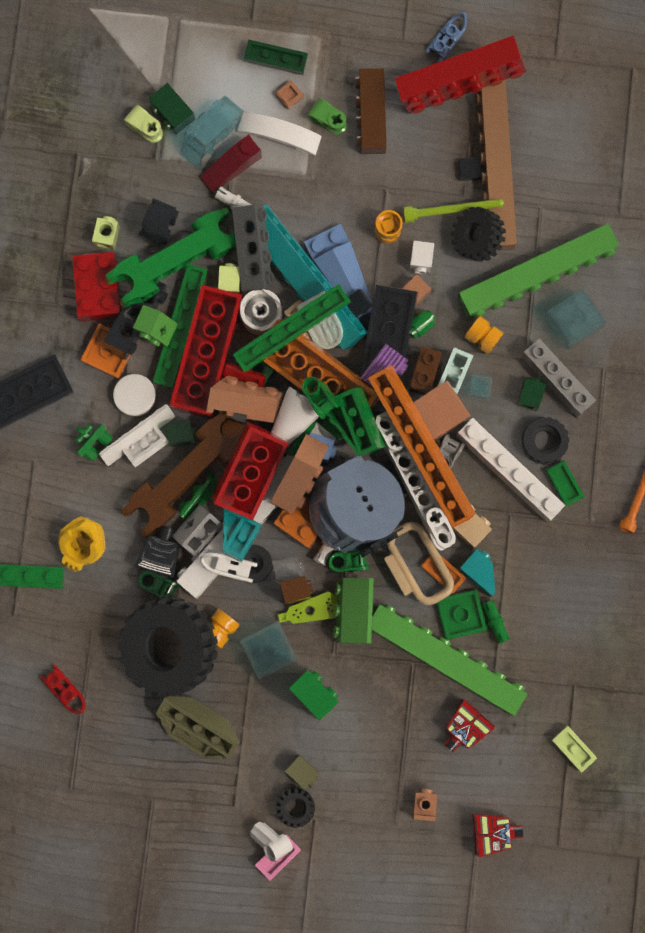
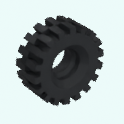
[451,207,506,262]

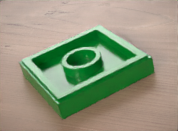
[436,589,487,640]

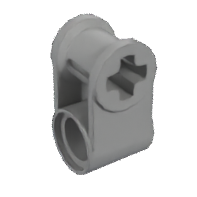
[439,434,465,468]

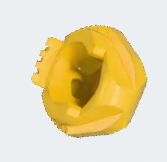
[58,516,106,572]

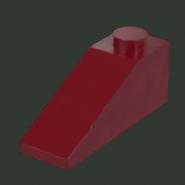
[200,134,262,194]

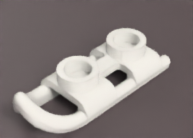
[200,553,257,583]

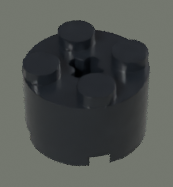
[138,198,179,246]

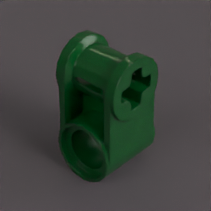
[138,571,181,599]

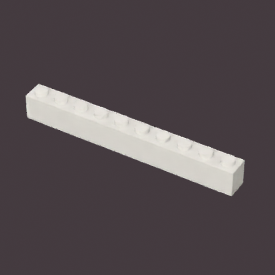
[177,423,335,599]

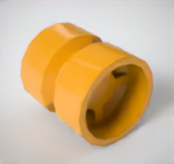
[374,210,403,244]
[464,316,504,355]
[211,608,240,649]

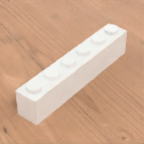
[456,418,565,523]

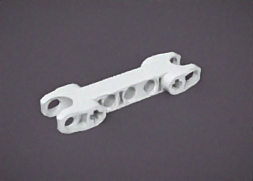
[375,411,456,551]

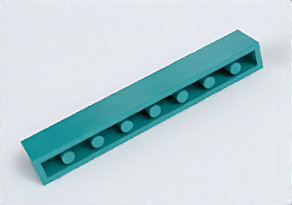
[250,204,368,351]

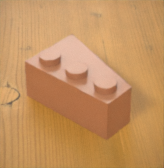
[270,434,329,514]

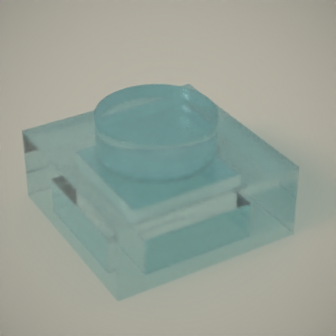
[469,375,492,399]

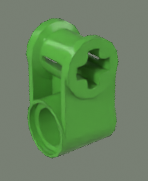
[307,98,347,135]

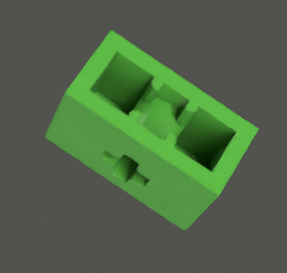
[133,305,178,347]

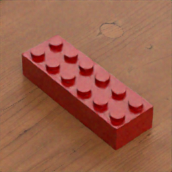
[395,35,527,114]
[170,285,243,419]

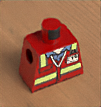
[444,699,496,753]
[472,813,523,857]

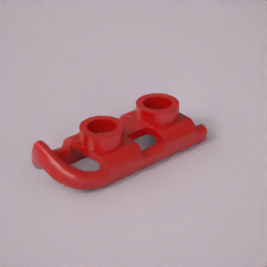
[40,664,86,714]

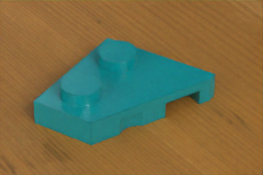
[223,508,262,563]

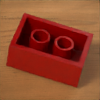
[72,252,121,322]

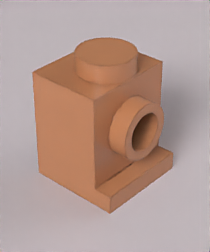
[413,788,437,821]

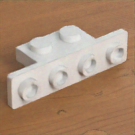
[99,404,175,467]

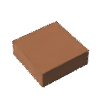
[275,80,304,110]

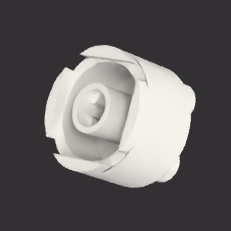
[240,289,282,336]

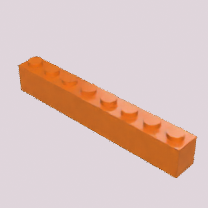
[368,365,476,528]

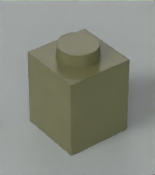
[285,755,319,789]

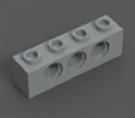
[521,338,596,418]

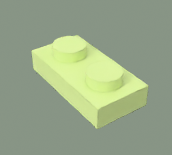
[551,726,597,773]

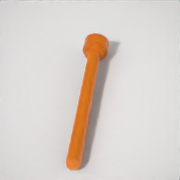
[618,471,645,534]

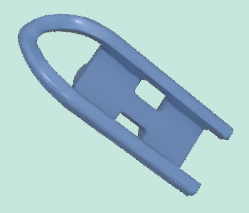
[425,12,467,62]

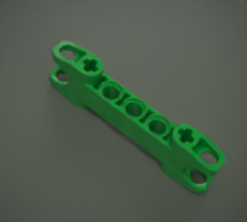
[104,208,236,308]

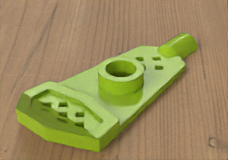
[278,591,338,624]

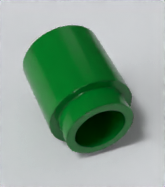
[411,309,436,339]

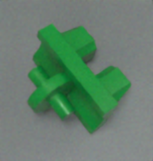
[75,424,113,461]

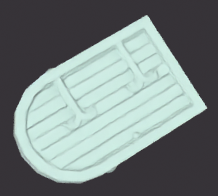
[296,291,343,349]

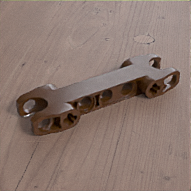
[121,411,242,538]

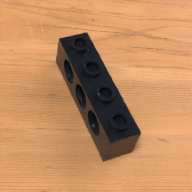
[103,281,168,360]

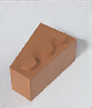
[206,376,284,423]

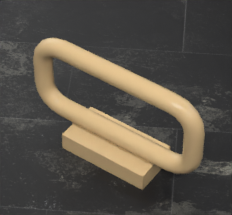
[384,522,454,605]

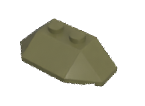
[156,696,239,760]

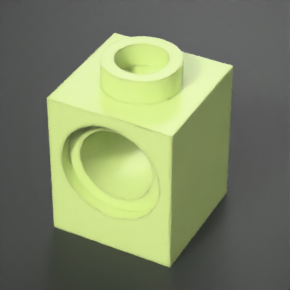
[92,216,120,251]
[218,263,241,294]

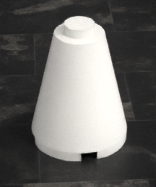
[271,387,319,446]

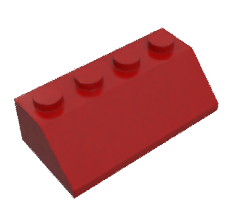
[212,421,289,520]

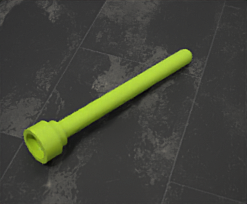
[404,199,504,223]

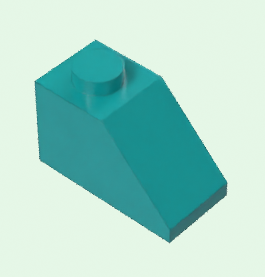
[458,549,495,597]

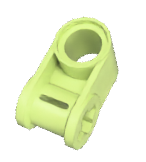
[123,105,163,143]

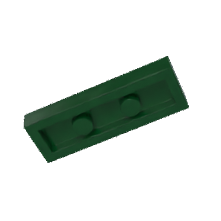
[244,39,308,75]

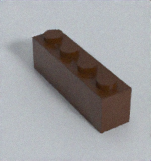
[355,68,387,154]

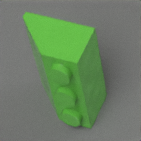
[333,578,374,644]

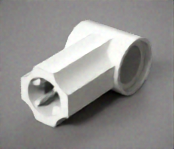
[250,822,293,862]

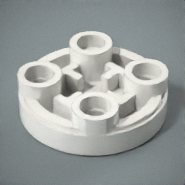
[113,374,156,416]

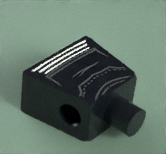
[135,526,180,579]

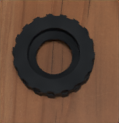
[521,417,569,465]

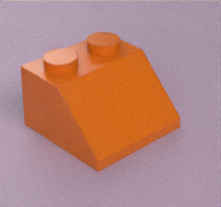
[274,495,319,550]

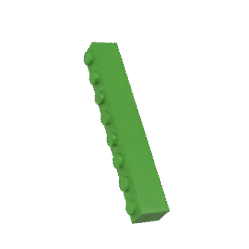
[457,223,620,319]
[372,604,527,716]

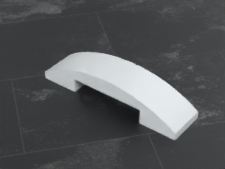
[237,112,321,156]

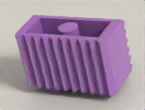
[361,344,408,387]

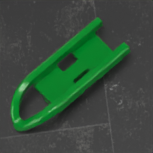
[179,470,216,521]

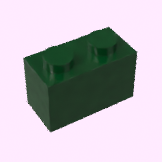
[149,83,195,135]

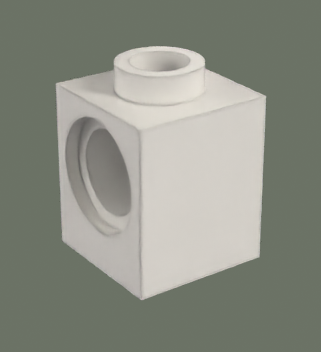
[410,241,434,274]

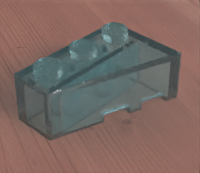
[179,96,244,169]

